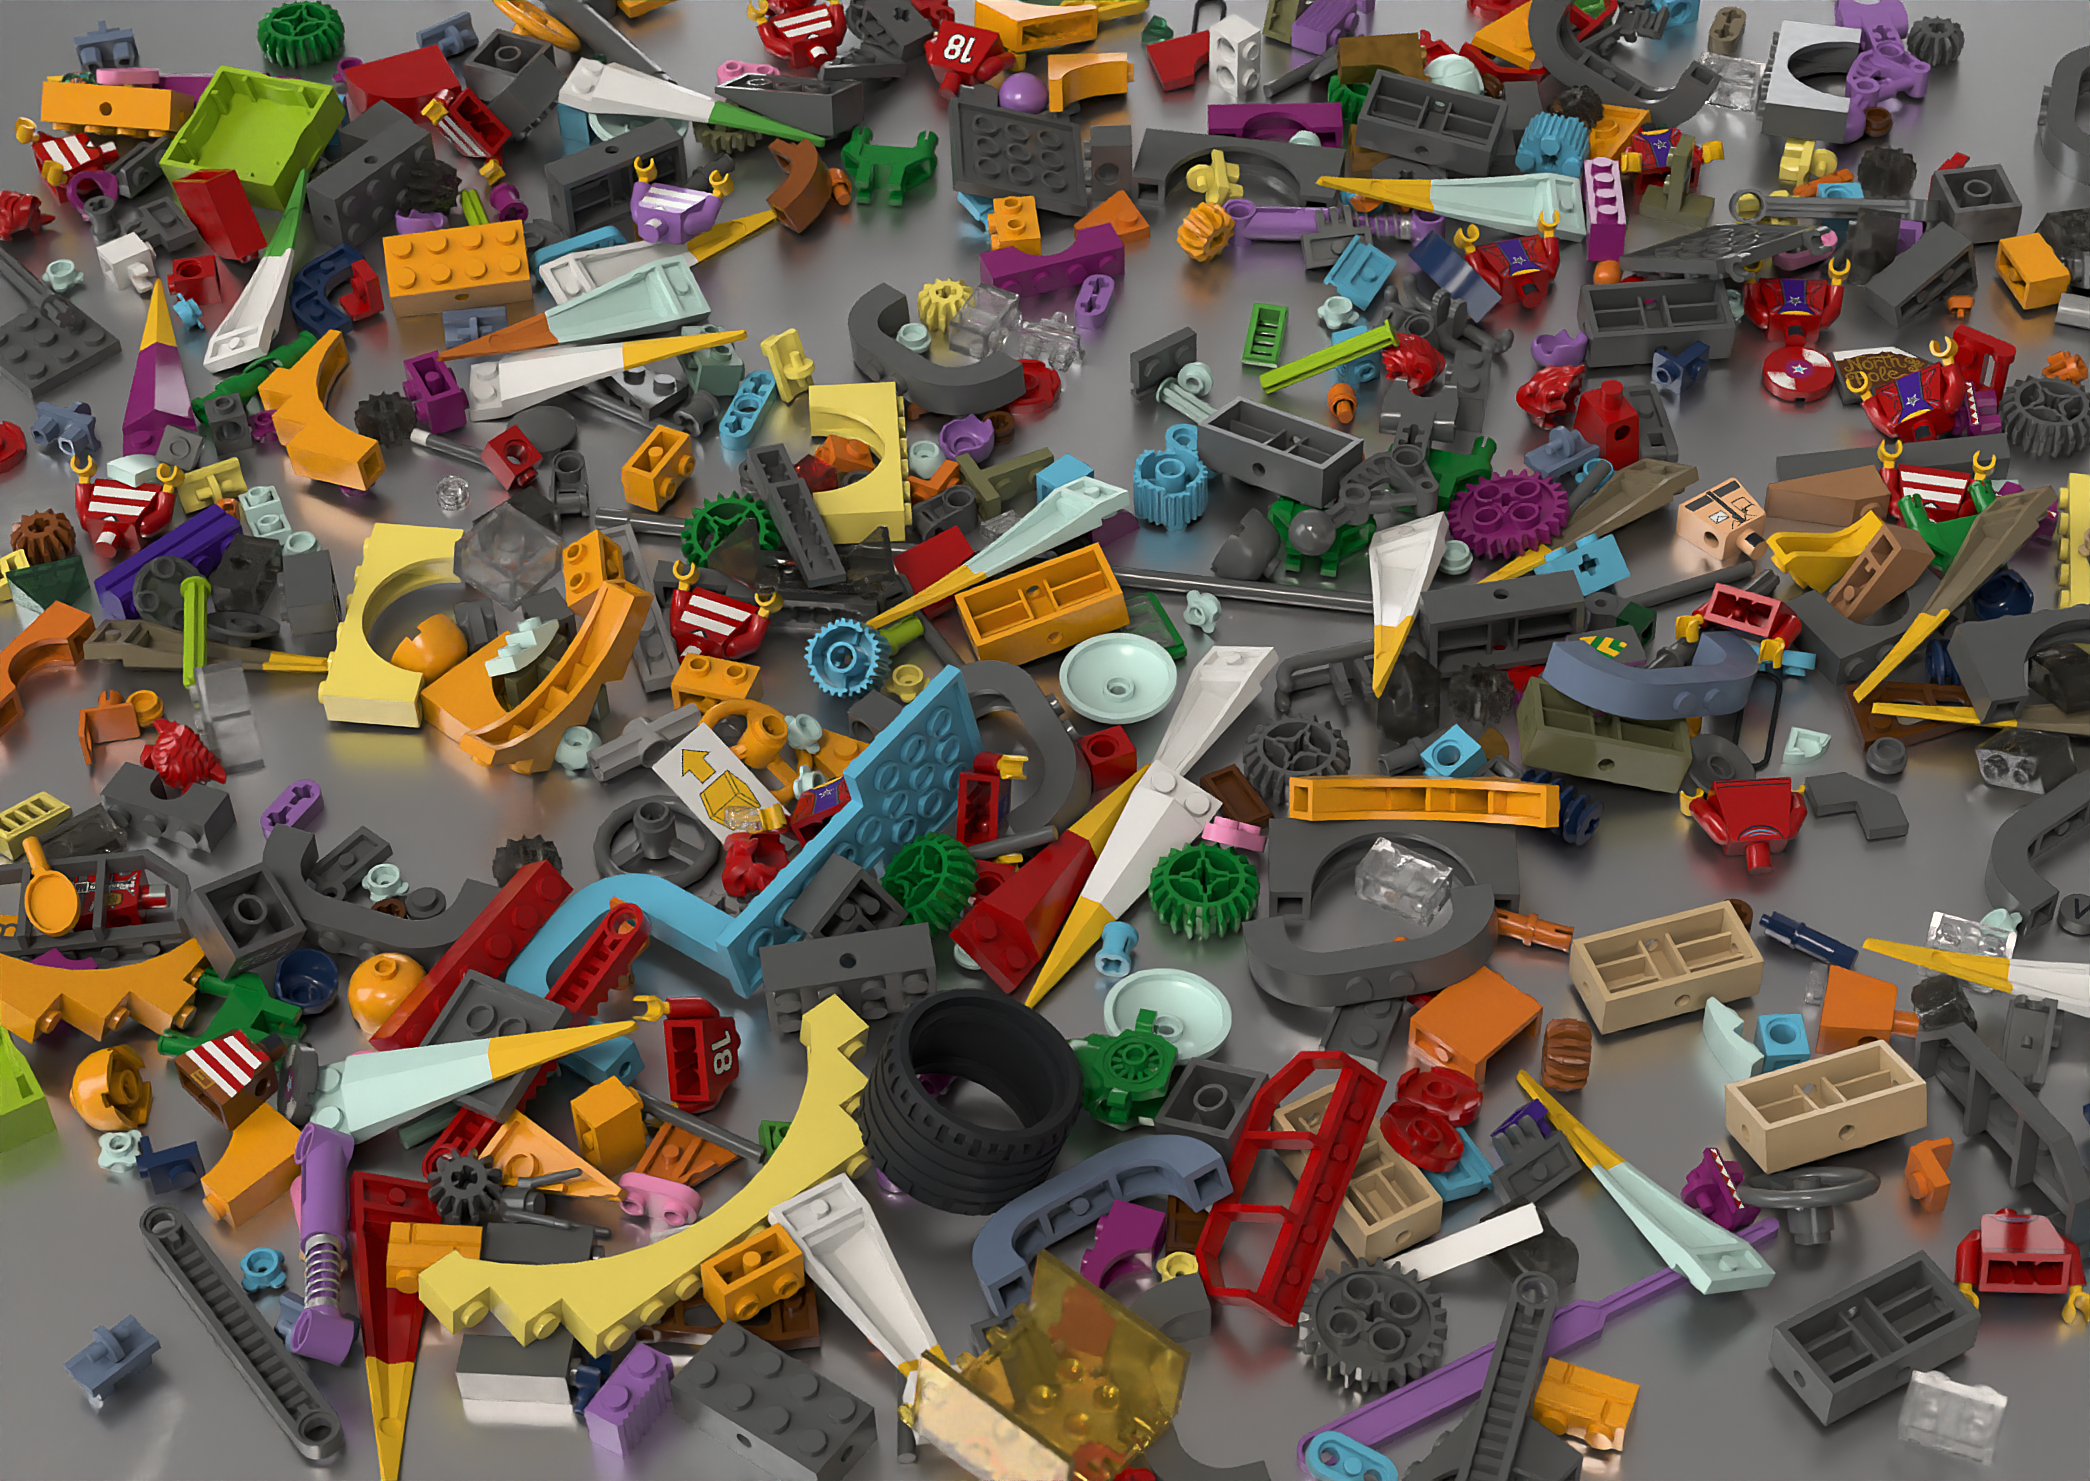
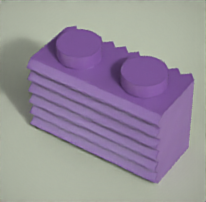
[1292,0,1359,56]
[583,1342,674,1457]

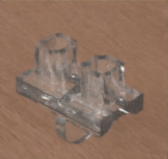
[1017,312,1085,372]

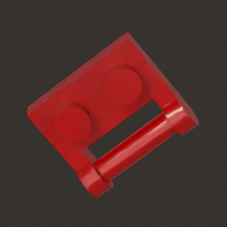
[1952,323,2016,412]

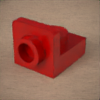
[339,259,385,321]

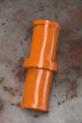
[1495,906,1575,953]

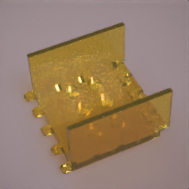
[897,1249,1191,1481]

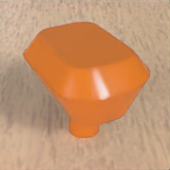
[1945,295,1975,320]
[216,498,240,522]

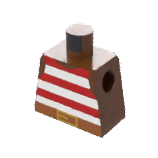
[173,1029,288,1133]

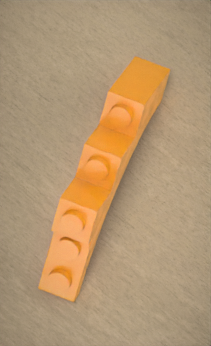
[257,329,387,491]
[459,579,655,775]
[1289,774,1561,828]
[0,937,211,1044]

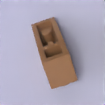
[1764,465,1891,527]
[1826,523,1935,623]

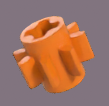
[2042,350,2088,386]

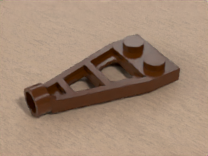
[1843,681,1974,752]
[635,1271,821,1351]

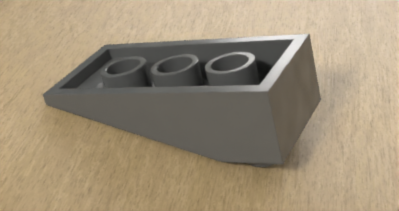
[715,73,864,140]

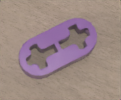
[1075,274,1115,329]
[260,779,324,841]

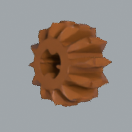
[10,509,76,570]
[1541,1018,1592,1092]

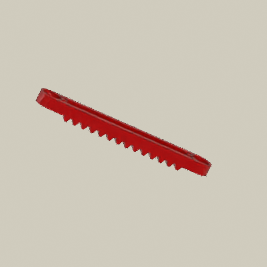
[421,903,651,1180]

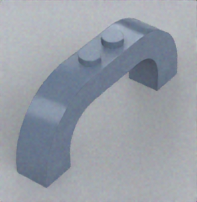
[1542,631,1760,720]
[972,1135,1234,1321]

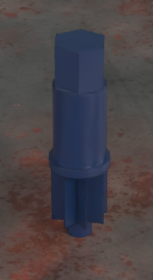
[1759,911,1859,970]

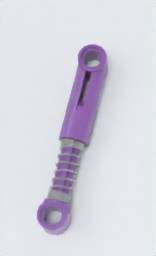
[1223,198,1446,247]
[291,1122,354,1365]

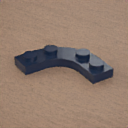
[289,242,366,341]

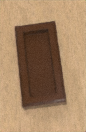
[1200,764,1274,830]

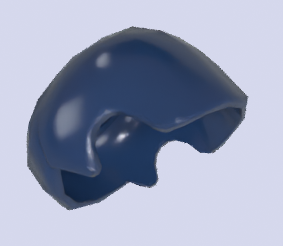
[1970,567,2034,621]
[274,948,339,1016]

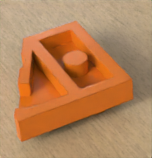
[1074,190,1150,245]
[633,1121,742,1188]

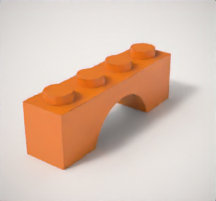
[0,600,96,737]

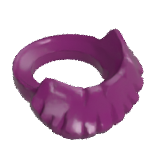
[67,170,120,222]

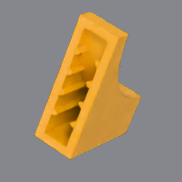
[974,0,1098,53]
[1048,52,1134,112]
[419,630,511,744]
[200,1102,301,1229]

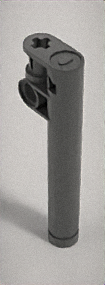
[540,0,678,85]

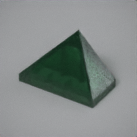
[5,556,90,614]

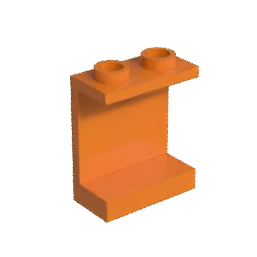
[1408,965,1543,1088]

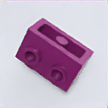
[402,350,469,434]

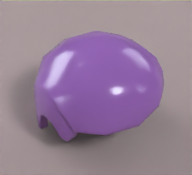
[998,72,1049,115]
[395,209,449,235]
[1530,329,1589,368]
[939,414,995,464]

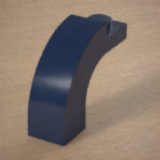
[1408,230,1502,323]

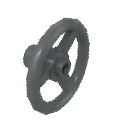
[593,795,722,889]
[1735,1167,1881,1244]

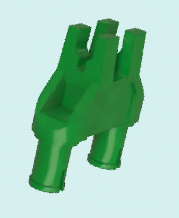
[841,126,939,206]
[1388,436,1497,520]
[1897,479,2009,576]
[1268,496,1377,577]
[157,967,307,1072]

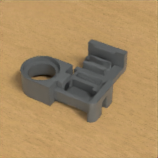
[1607,0,1670,43]

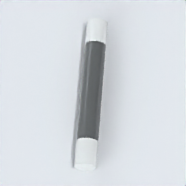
[410,428,510,467]

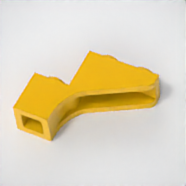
[1766,510,1885,594]

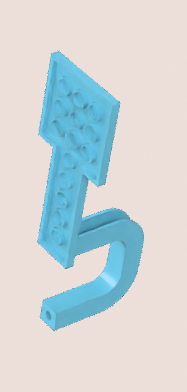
[505,664,985,1086]

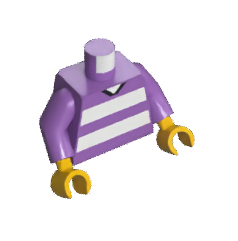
[630,157,734,245]

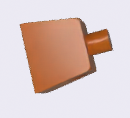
[1815,965,1920,1054]

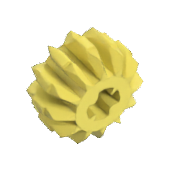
[917,277,977,334]

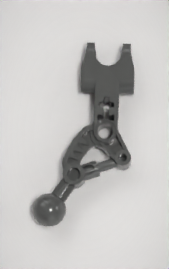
[1288,377,1459,557]

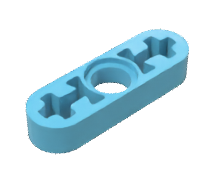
[529,226,627,283]
[719,370,778,451]

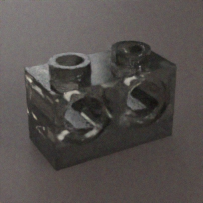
[1479,1195,1580,1304]

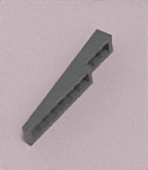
[1776,433,2011,482]
[747,443,846,588]
[653,560,880,630]

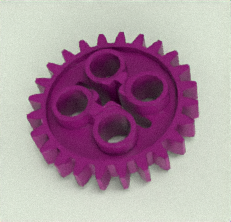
[1447,469,1570,559]

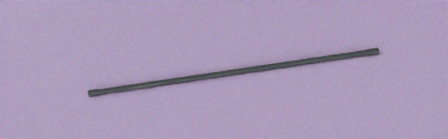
[595,507,1420,619]

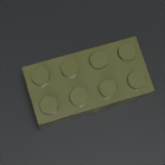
[1516,676,1693,794]

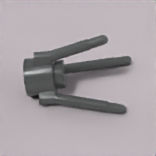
[499,1168,612,1237]

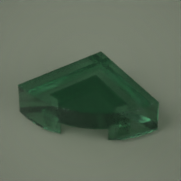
[1141,15,1174,44]

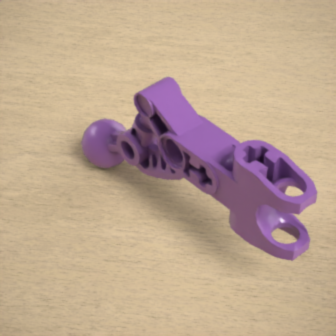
[1834,0,1930,144]

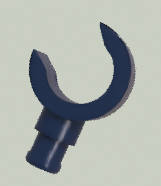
[573,1354,613,1416]

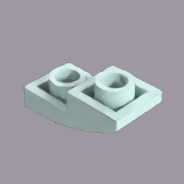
[107,454,186,488]
[238,485,293,552]
[484,616,559,677]
[1702,996,1764,1082]

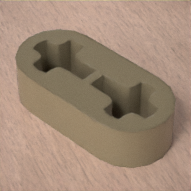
[1708,7,1746,55]

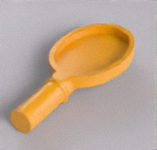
[22,836,81,937]

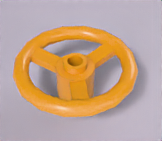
[492,0,582,53]
[697,699,813,805]

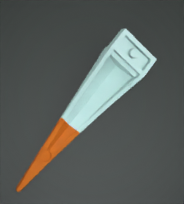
[436,254,711,362]

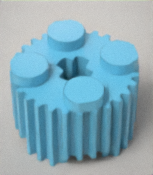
[1515,111,1590,178]
[1133,445,1208,532]
[804,618,893,700]

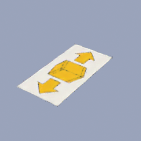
[651,722,799,852]

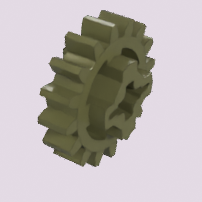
[692,99,763,154]

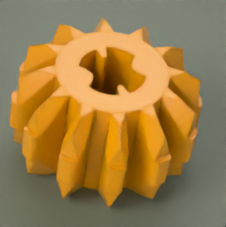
[1177,201,1235,262]

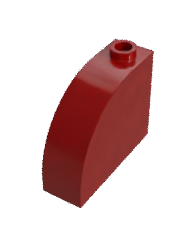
[344,44,462,124]
[172,169,268,263]

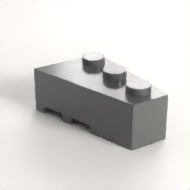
[1865,221,1978,329]

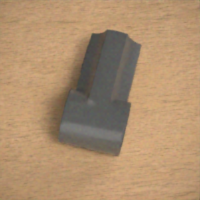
[453,597,498,657]

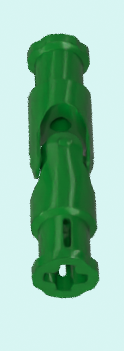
[191,330,318,428]

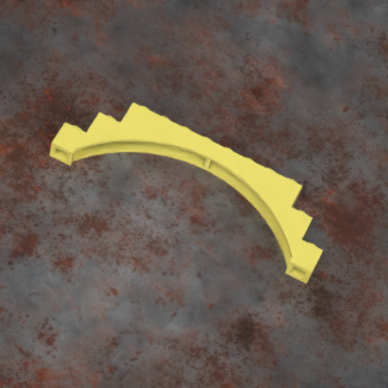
[418,994,872,1359]

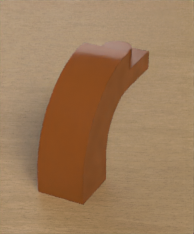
[766,138,833,234]

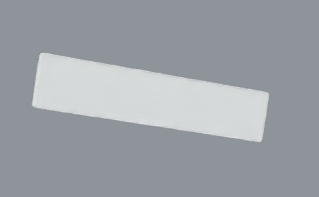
[1384,1203,1543,1282]

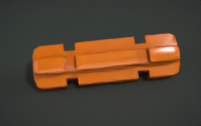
[1793,168,1854,197]

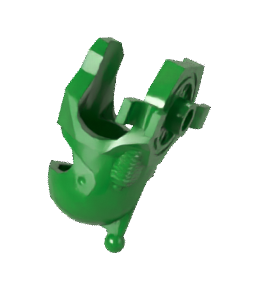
[1066,1008,1179,1131]

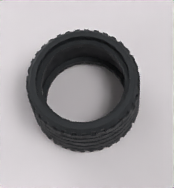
[858,988,1085,1216]

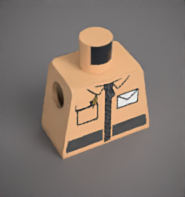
[1676,477,1768,561]

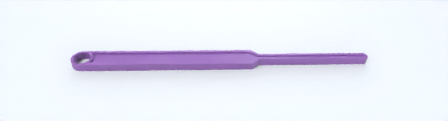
[1296,1217,1780,1476]

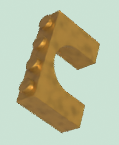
[1336,33,1431,171]

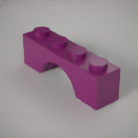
[1207,103,1343,149]
[1581,157,1626,262]
[979,223,1125,306]
[1048,1199,1166,1381]

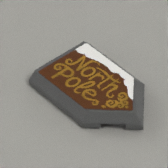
[1826,347,1934,404]

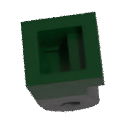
[1584,592,1657,650]

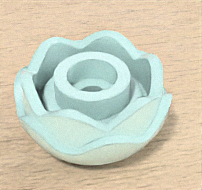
[907,441,947,480]
[555,726,602,770]

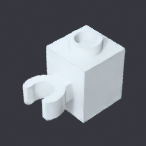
[97,232,156,293]

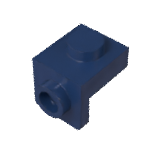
[1651,340,1710,395]
[135,1136,206,1195]

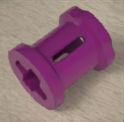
[489,183,529,222]

